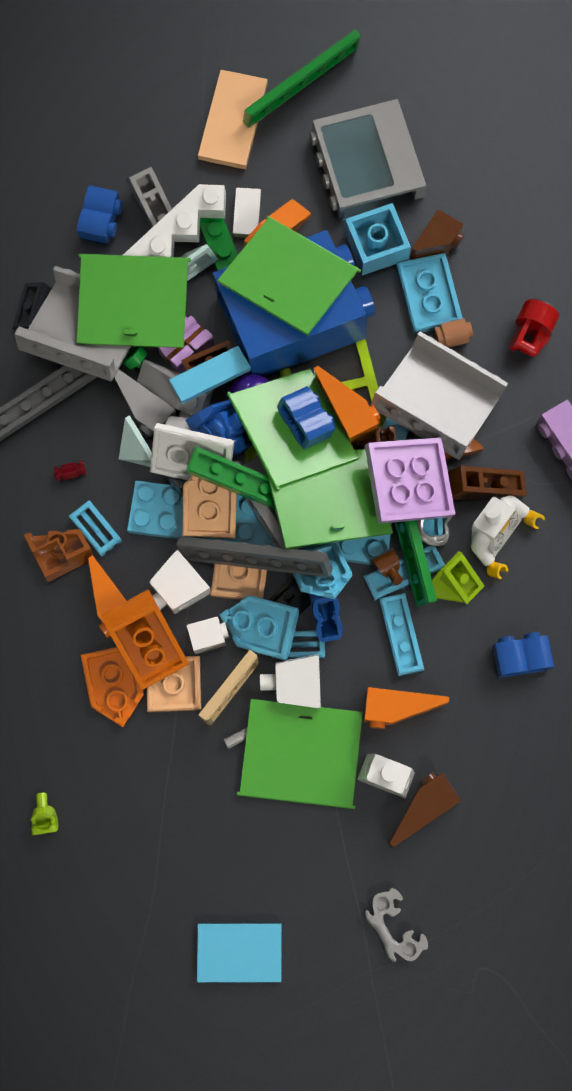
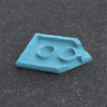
[293,543,353,599]
[219,595,299,660]

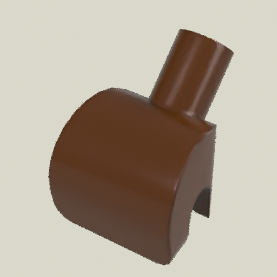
[360,426,397,449]
[370,548,403,585]

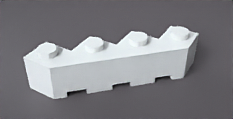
[123,184,226,257]

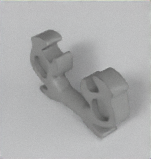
[365,888,428,962]

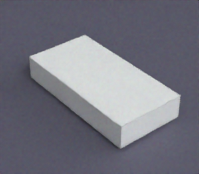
[233,188,261,238]

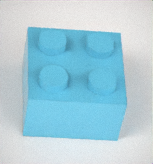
[344,203,411,275]

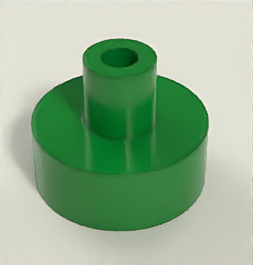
[122,346,147,370]

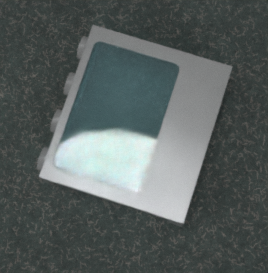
[309,99,426,219]

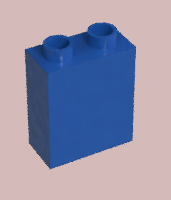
[213,230,376,377]

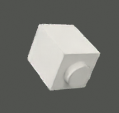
[187,616,229,655]

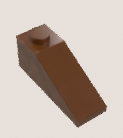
[448,466,527,501]
[388,772,461,848]

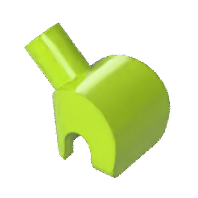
[31,793,59,835]

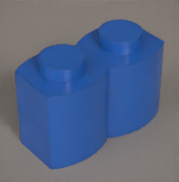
[77,185,123,244]
[277,386,335,449]
[309,593,343,642]
[492,632,554,678]

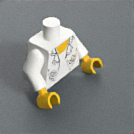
[471,496,545,579]

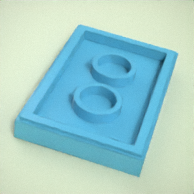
[396,253,462,334]
[197,923,281,982]

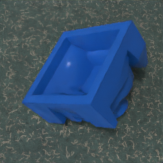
[185,400,253,458]

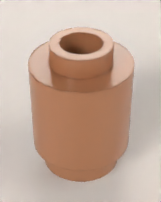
[434,318,473,348]

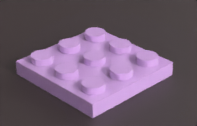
[365,438,455,524]

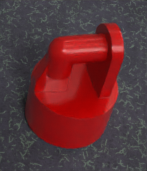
[509,299,560,357]

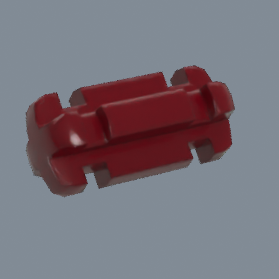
[54,461,86,481]

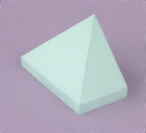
[180,244,218,281]
[119,415,152,467]

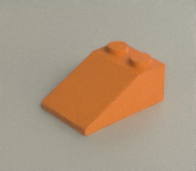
[313,366,381,446]
[101,589,189,690]

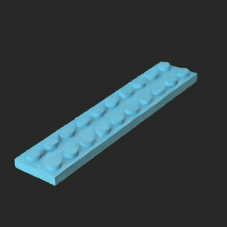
[127,481,392,565]

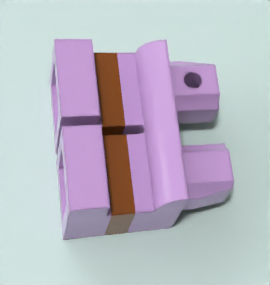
[158,315,214,373]

